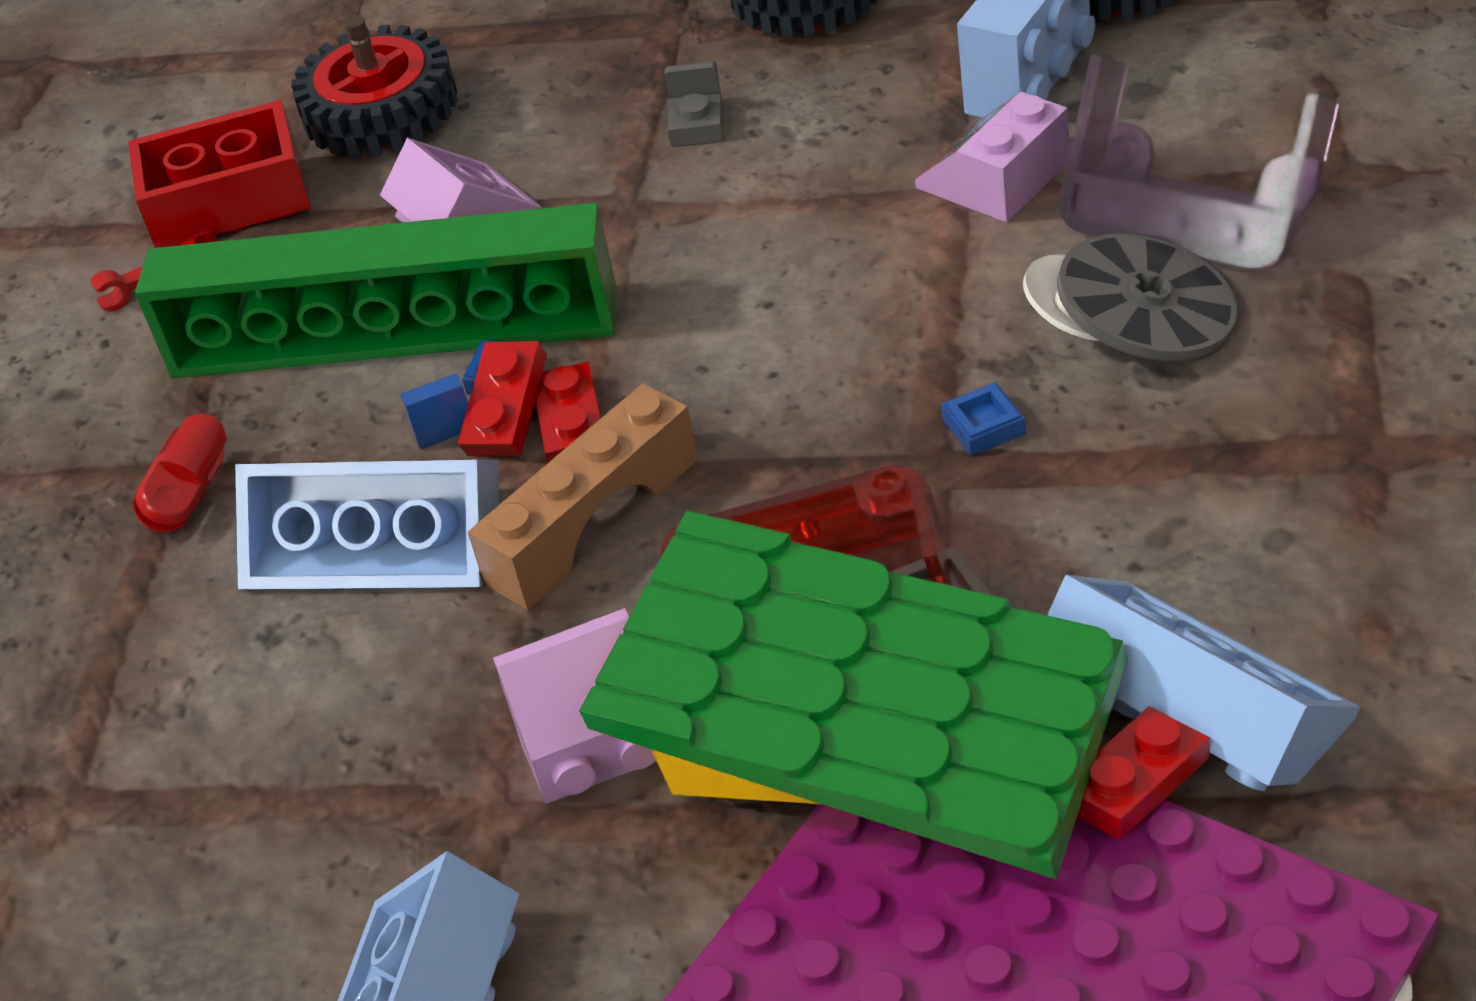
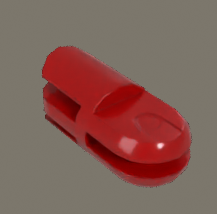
[133,413,227,534]

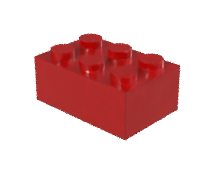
[128,100,311,248]

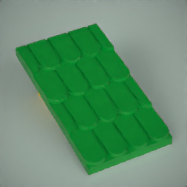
[579,510,1128,880]

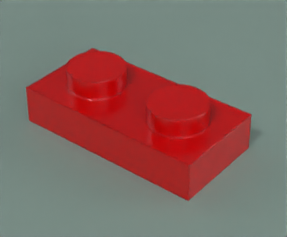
[458,341,547,456]
[536,361,601,463]
[1077,706,1210,841]

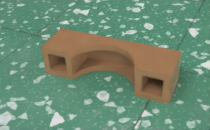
[467,383,699,611]

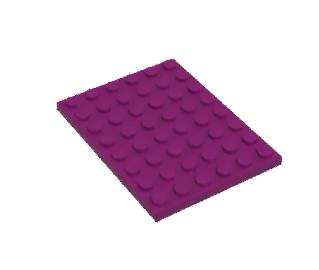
[664,800,1439,1001]

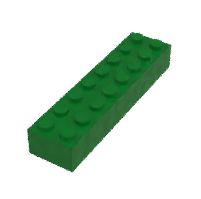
[135,203,618,379]

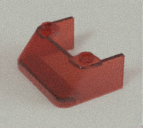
[661,465,953,586]

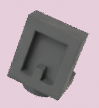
[664,61,723,147]

